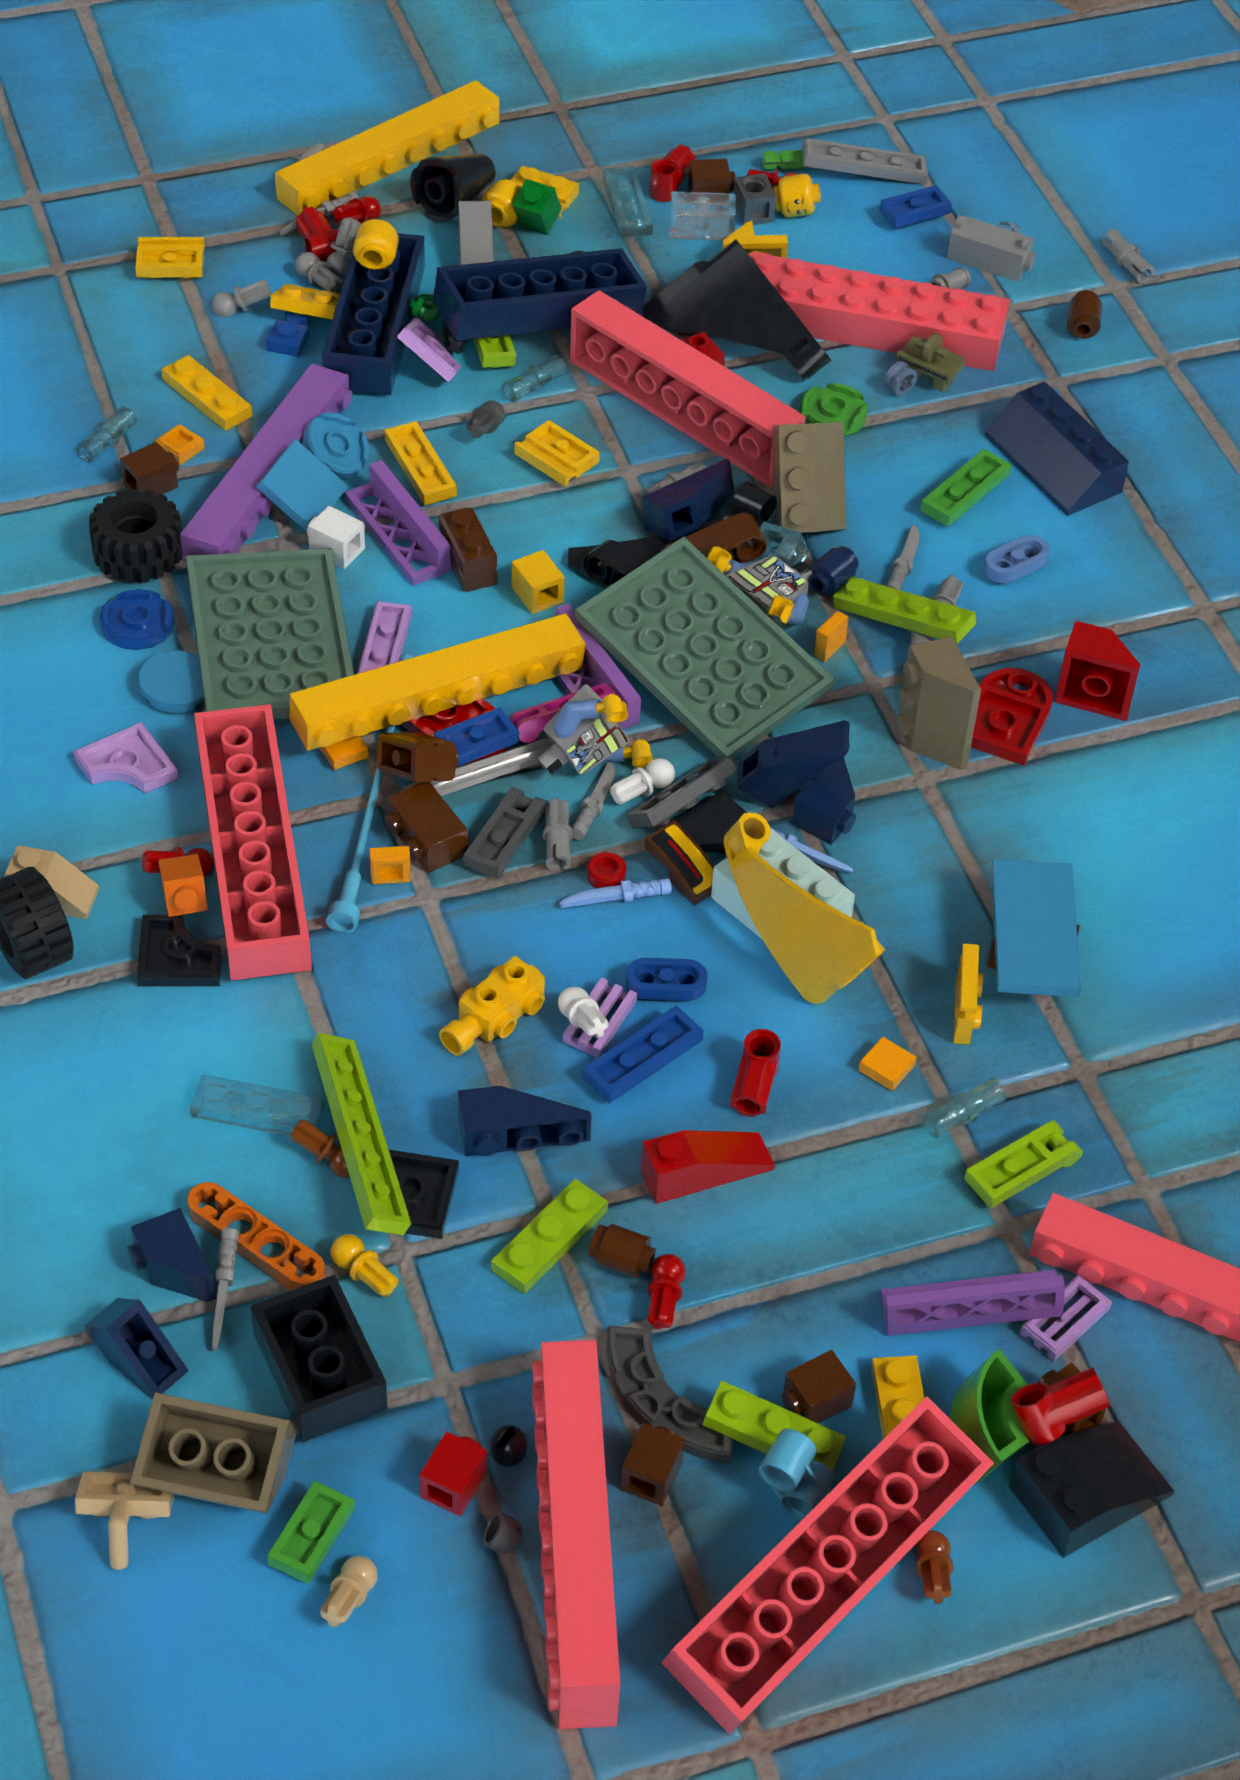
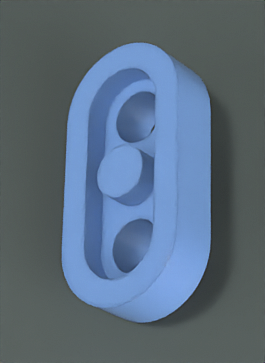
[984,535,1050,583]

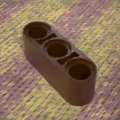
[661,513,767,563]

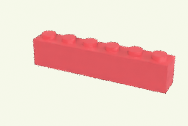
[1029,1192,1240,1342]

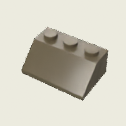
[772,422,846,533]
[895,637,981,770]
[130,1393,297,1514]

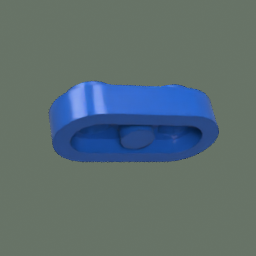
[626,958,708,1001]

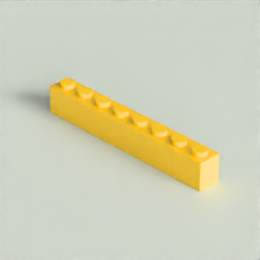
[275,80,499,216]
[289,613,586,751]

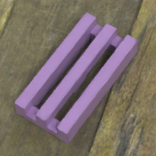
[563,977,637,1058]
[1020,1275,1112,1362]

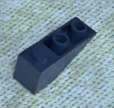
[641,459,735,541]
[737,720,850,809]
[458,1086,592,1156]

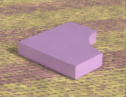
[397,317,461,382]
[73,722,179,794]

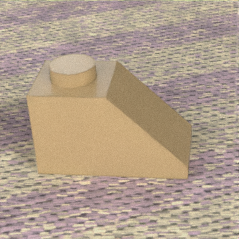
[4,845,99,920]

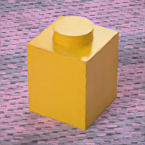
[511,550,565,614]

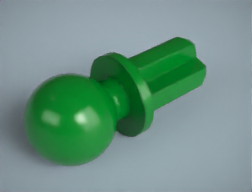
[409,294,441,321]

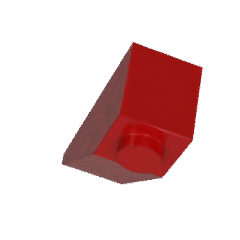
[641,1130,775,1204]

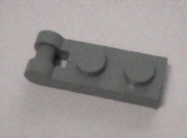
[463,787,549,879]

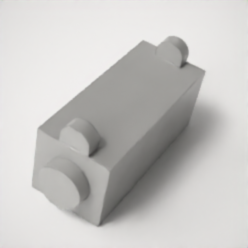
[947,215,1036,282]

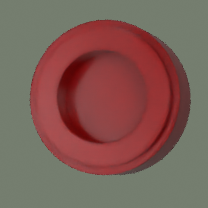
[587,852,627,889]

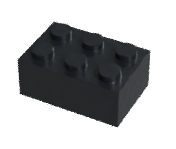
[251,1274,388,1442]

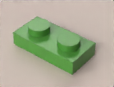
[267,1481,356,1584]

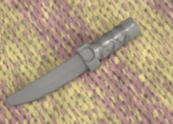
[279,191,359,236]
[887,525,919,590]
[572,762,615,840]
[212,1228,239,1351]

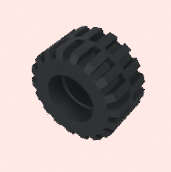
[89,489,182,583]
[0,866,73,979]

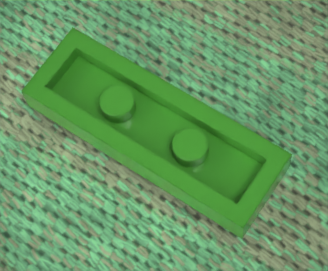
[920,449,1012,527]

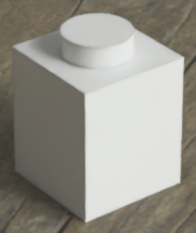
[307,506,365,569]

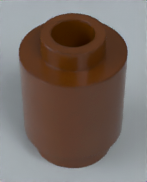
[1067,290,1102,339]
[588,1223,656,1279]

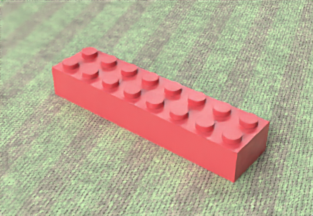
[750,252,1010,372]
[570,290,806,489]
[194,704,312,981]
[532,1340,620,1729]
[661,1396,994,1735]

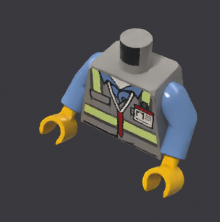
[707,546,812,629]
[537,684,653,776]

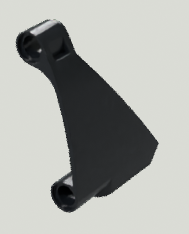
[642,239,832,379]
[568,482,777,588]

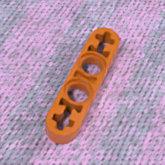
[187,1182,326,1291]

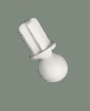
[610,758,675,804]
[558,986,609,1038]

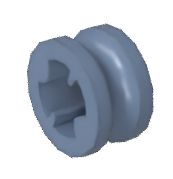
[884,361,918,396]

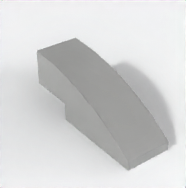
[458,201,494,265]

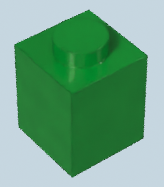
[512,179,561,235]

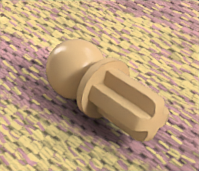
[320,1556,378,1627]

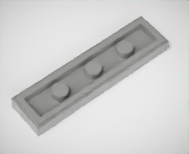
[802,138,928,185]

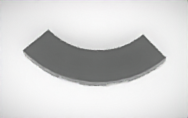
[607,1325,733,1464]

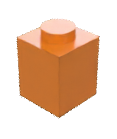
[158,854,208,917]

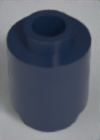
[808,546,859,596]

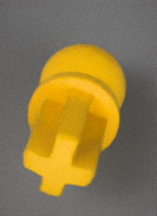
[330,1234,399,1297]

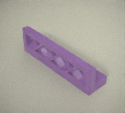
[345,460,451,586]
[555,603,641,730]
[881,1270,1065,1336]

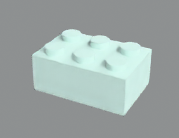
[711,828,855,940]

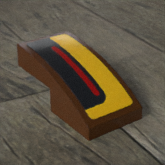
[644,820,715,906]

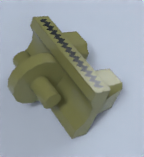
[896,333,966,392]

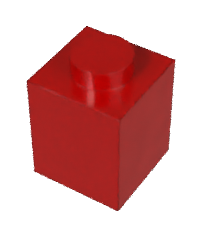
[419,1431,487,1517]

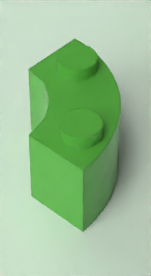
[950,1349,1029,1485]

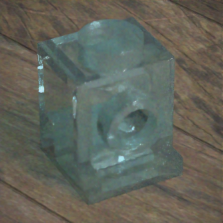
[752,521,808,567]

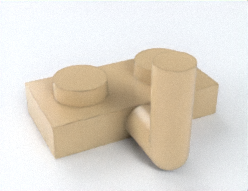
[75,1471,175,1570]

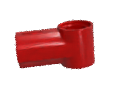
[649,144,696,202]
[295,206,339,262]
[730,1029,781,1117]
[1011,1367,1110,1445]

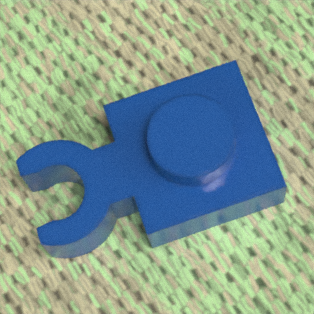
[266,311,311,357]

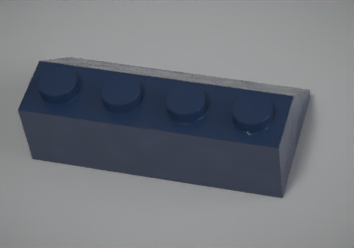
[985,381,1129,516]

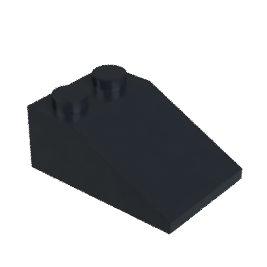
[1009,1421,1174,1558]

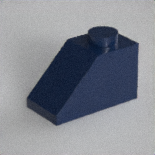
[792,757,856,845]
[127,1208,216,1302]
[84,1298,189,1399]

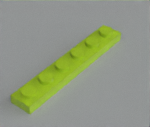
[311,1033,411,1236]

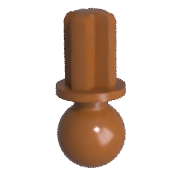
[290,1120,350,1178]
[914,1530,954,1604]

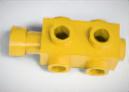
[439,956,545,1056]

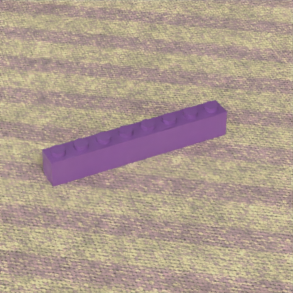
[180,363,352,562]

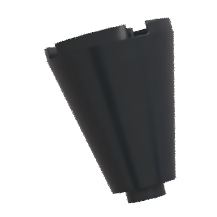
[410,154,496,222]

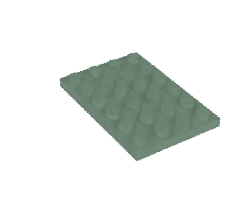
[574,537,835,759]
[186,548,354,719]

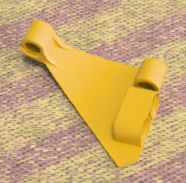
[723,812,886,1004]

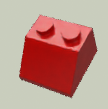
[1054,621,1141,721]

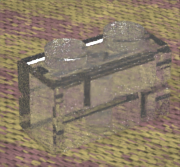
[670,191,736,241]

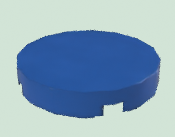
[100,589,175,650]

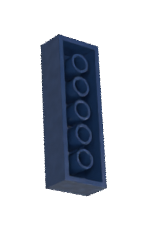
[322,233,425,395]
[433,248,647,341]

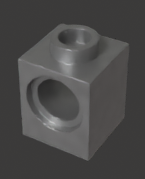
[733,173,776,225]

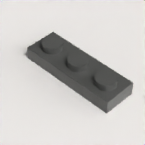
[626,757,737,830]

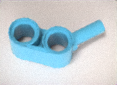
[759,1429,837,1521]

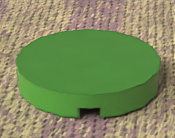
[800,383,868,436]

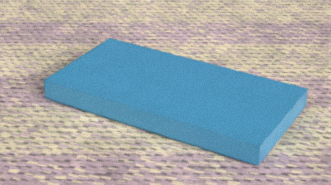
[991,859,1081,997]

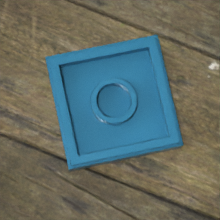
[256,438,348,532]

